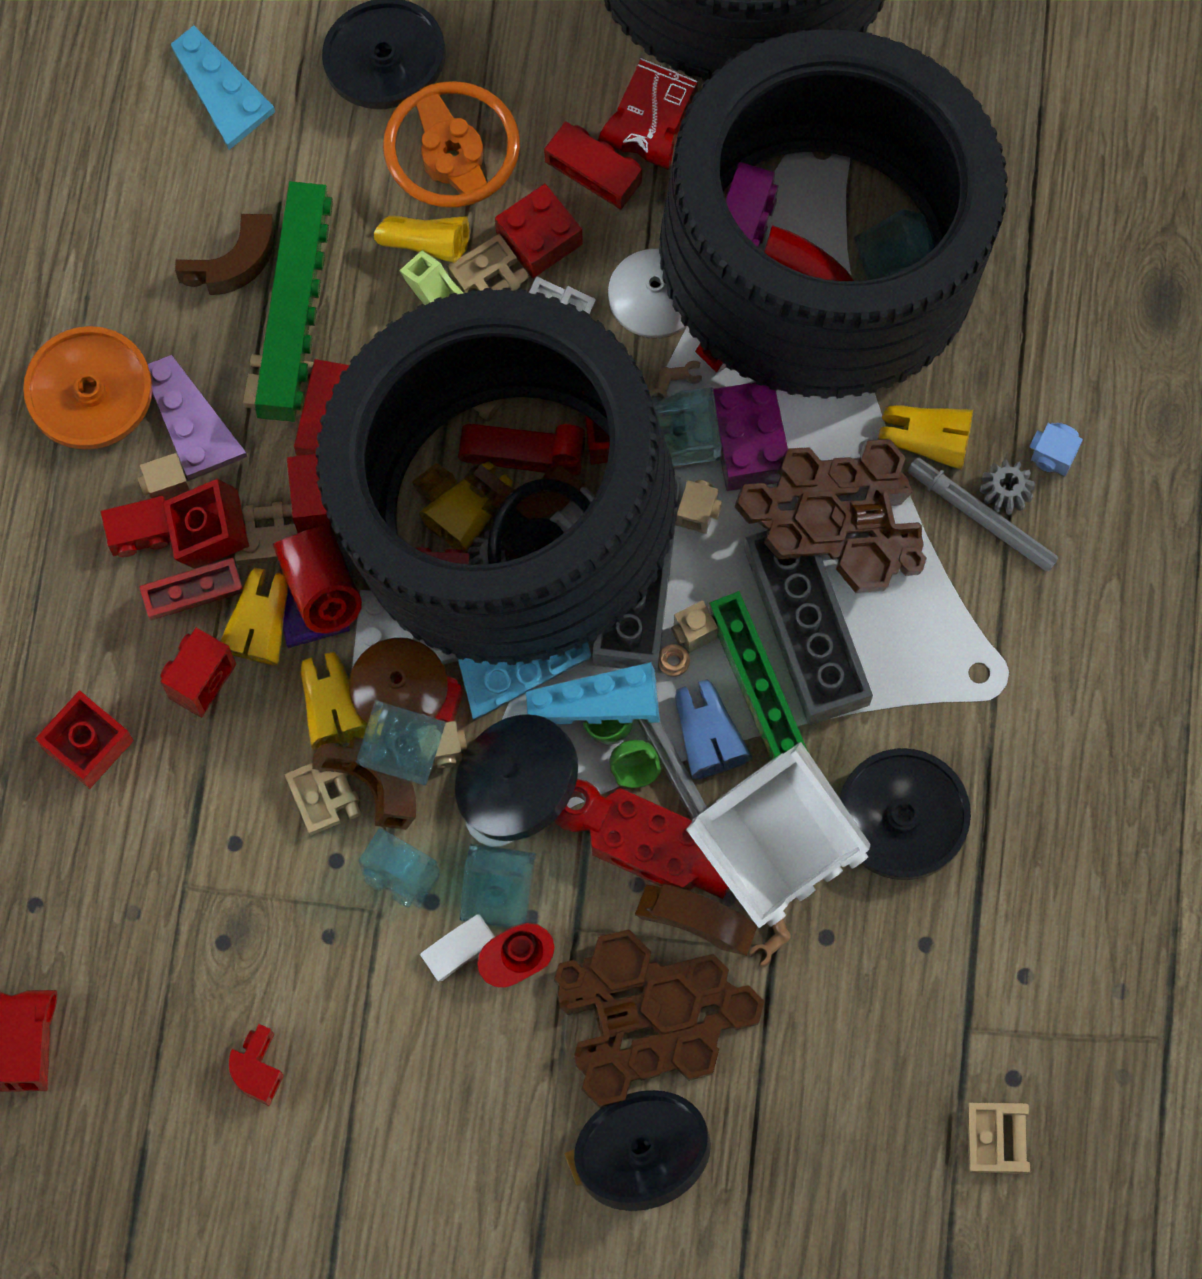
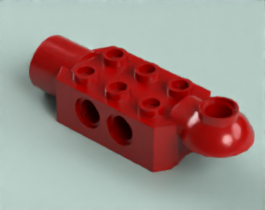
[554,779,729,899]

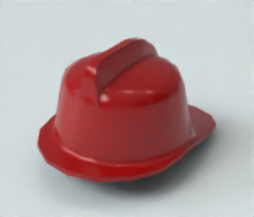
[477,923,555,988]

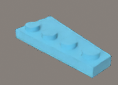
[171,25,275,150]
[458,642,592,720]
[526,662,660,724]

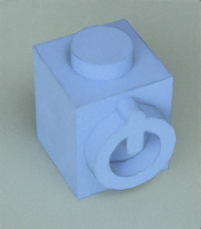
[1029,423,1083,476]

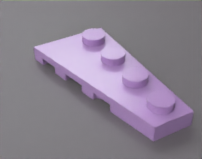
[148,355,247,480]

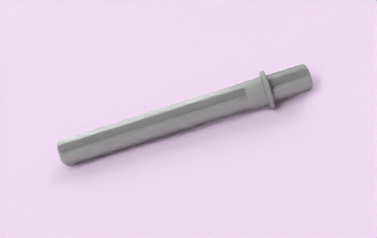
[908,458,1058,571]
[623,668,707,820]

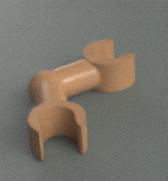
[650,360,702,411]
[750,919,791,968]

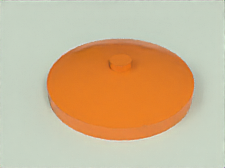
[24,326,152,450]

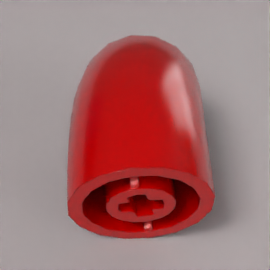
[764,225,855,281]
[273,524,362,634]

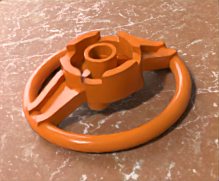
[383,81,520,208]

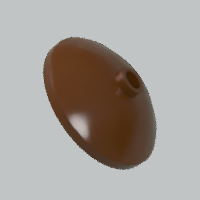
[349,638,448,734]

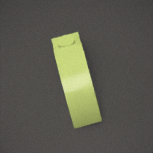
[399,250,463,305]

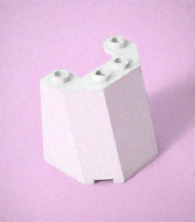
[687,742,871,928]

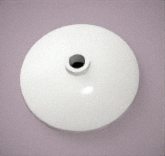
[608,249,687,338]

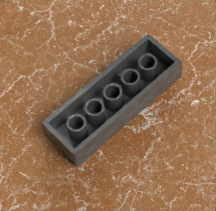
[593,476,681,672]
[744,530,873,726]

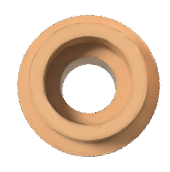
[658,644,690,677]

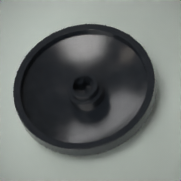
[322,0,446,109]
[455,714,578,841]
[839,748,971,880]
[574,1090,711,1211]

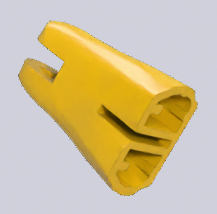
[374,216,469,263]
[878,405,973,470]
[419,461,513,553]
[220,567,288,666]
[301,651,373,750]

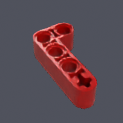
[458,424,585,475]

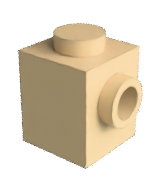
[138,453,190,500]
[676,480,722,534]
[671,600,718,653]
[417,721,467,768]

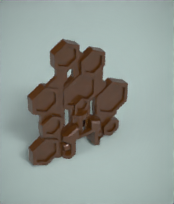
[734,439,927,593]
[554,929,765,1108]

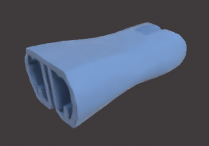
[675,679,752,780]

